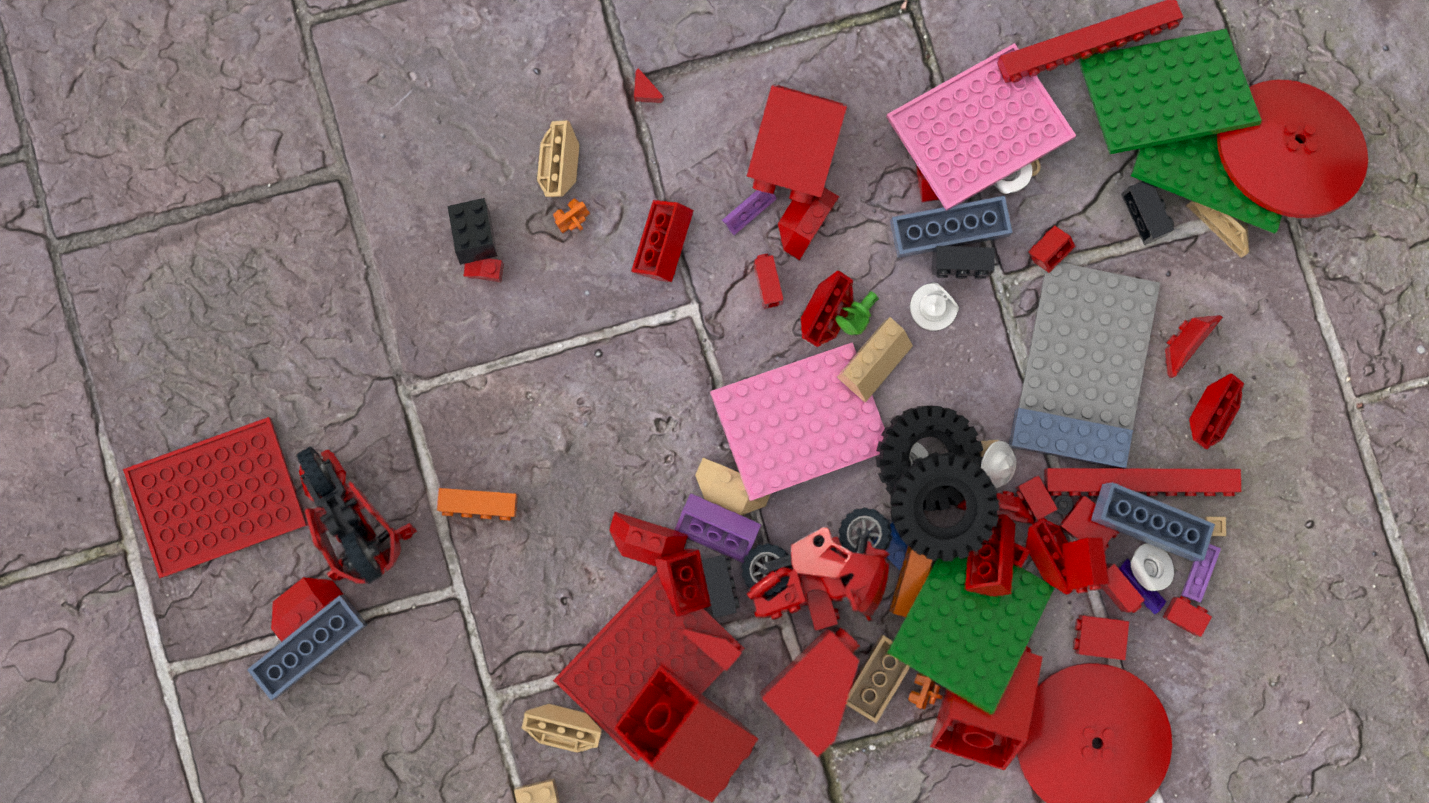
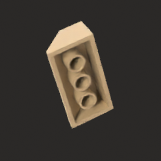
[837,317,913,402]

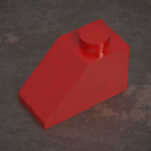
[463,258,504,282]

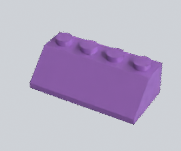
[675,493,761,563]

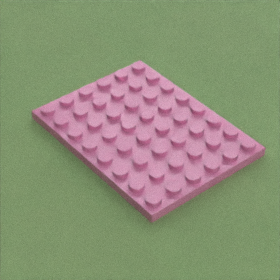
[886,43,1076,211]
[710,342,885,501]

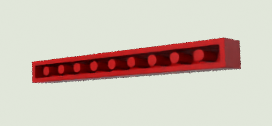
[997,0,1184,83]
[1044,468,1241,496]

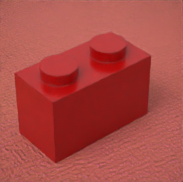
[1028,226,1076,273]
[1015,475,1057,521]
[807,589,840,630]
[1163,596,1212,637]

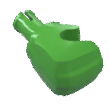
[835,291,879,335]

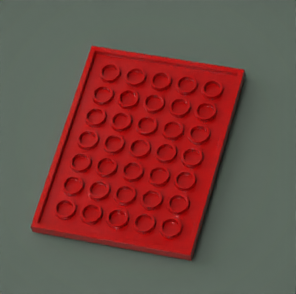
[123,417,308,578]
[553,571,745,762]

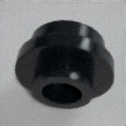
[1054,495,1073,514]

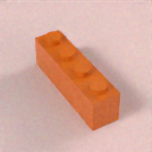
[437,488,518,521]
[889,545,932,617]

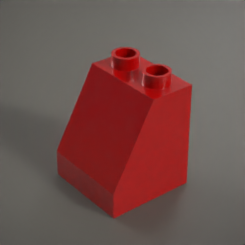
[746,84,847,204]
[759,628,860,757]
[930,646,1043,771]
[613,666,759,803]

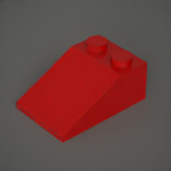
[655,548,711,617]
[682,628,742,671]

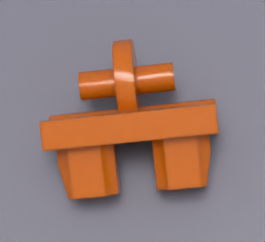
[553,198,590,233]
[908,673,943,710]

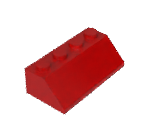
[631,200,694,282]
[965,514,1016,597]

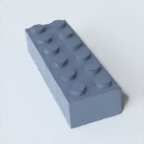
[890,196,1013,258]
[1009,408,1133,468]
[1091,482,1215,561]
[247,595,368,700]

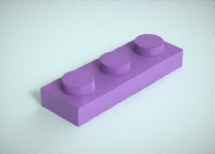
[722,190,777,235]
[1181,544,1221,603]

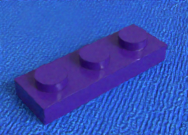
[1118,558,1167,615]

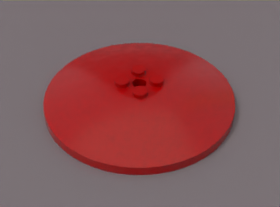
[1217,80,1368,218]
[1017,663,1172,803]

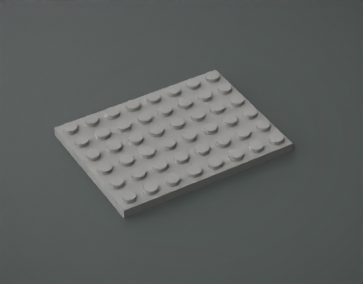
[1018,262,1160,430]

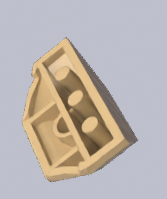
[537,120,579,197]
[1186,201,1249,258]
[695,458,771,516]
[522,704,602,752]

